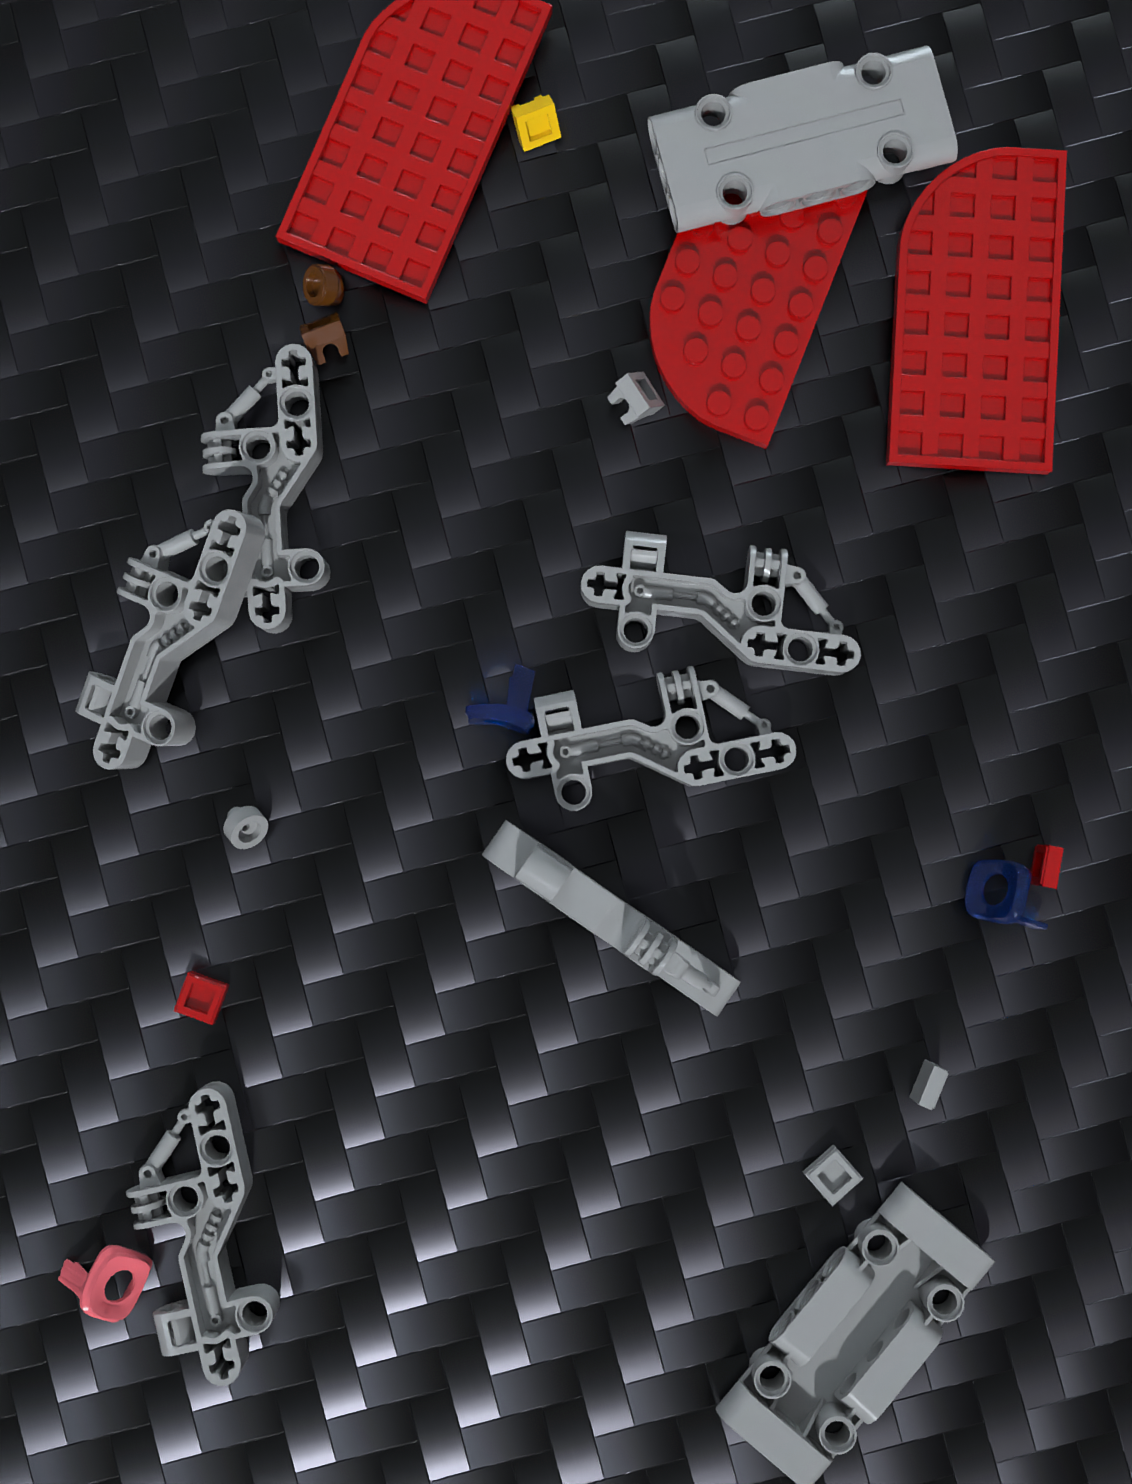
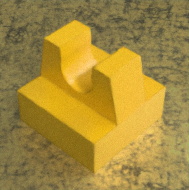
[511,94,561,152]

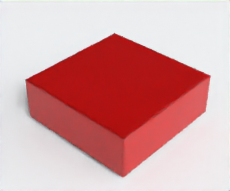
[1029,844,1064,889]
[174,971,229,1025]

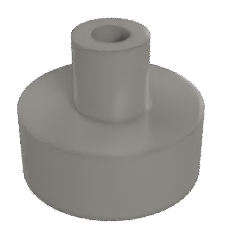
[223,806,269,849]

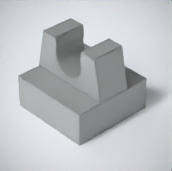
[607,372,665,425]

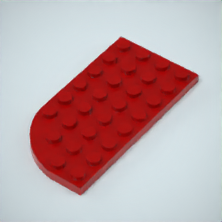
[276,0,552,304]
[886,147,1067,475]
[649,190,868,449]

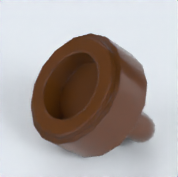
[303,264,344,306]

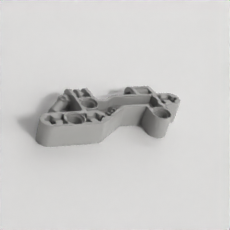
[201,344,331,634]
[75,509,266,770]
[580,531,861,676]
[506,666,796,811]
[482,820,741,1017]
[126,1081,280,1386]

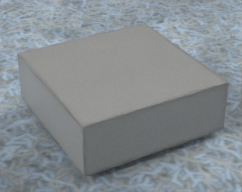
[909,1059,948,1110]
[803,1144,863,1206]

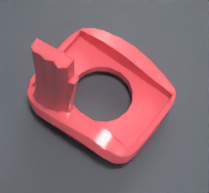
[58,1245,152,1323]

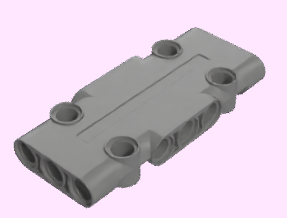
[647,45,958,233]
[716,1181,996,1484]

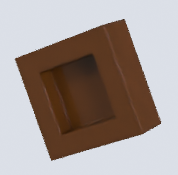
[300,312,349,365]

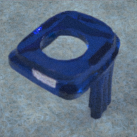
[465,664,535,735]
[965,860,1048,930]

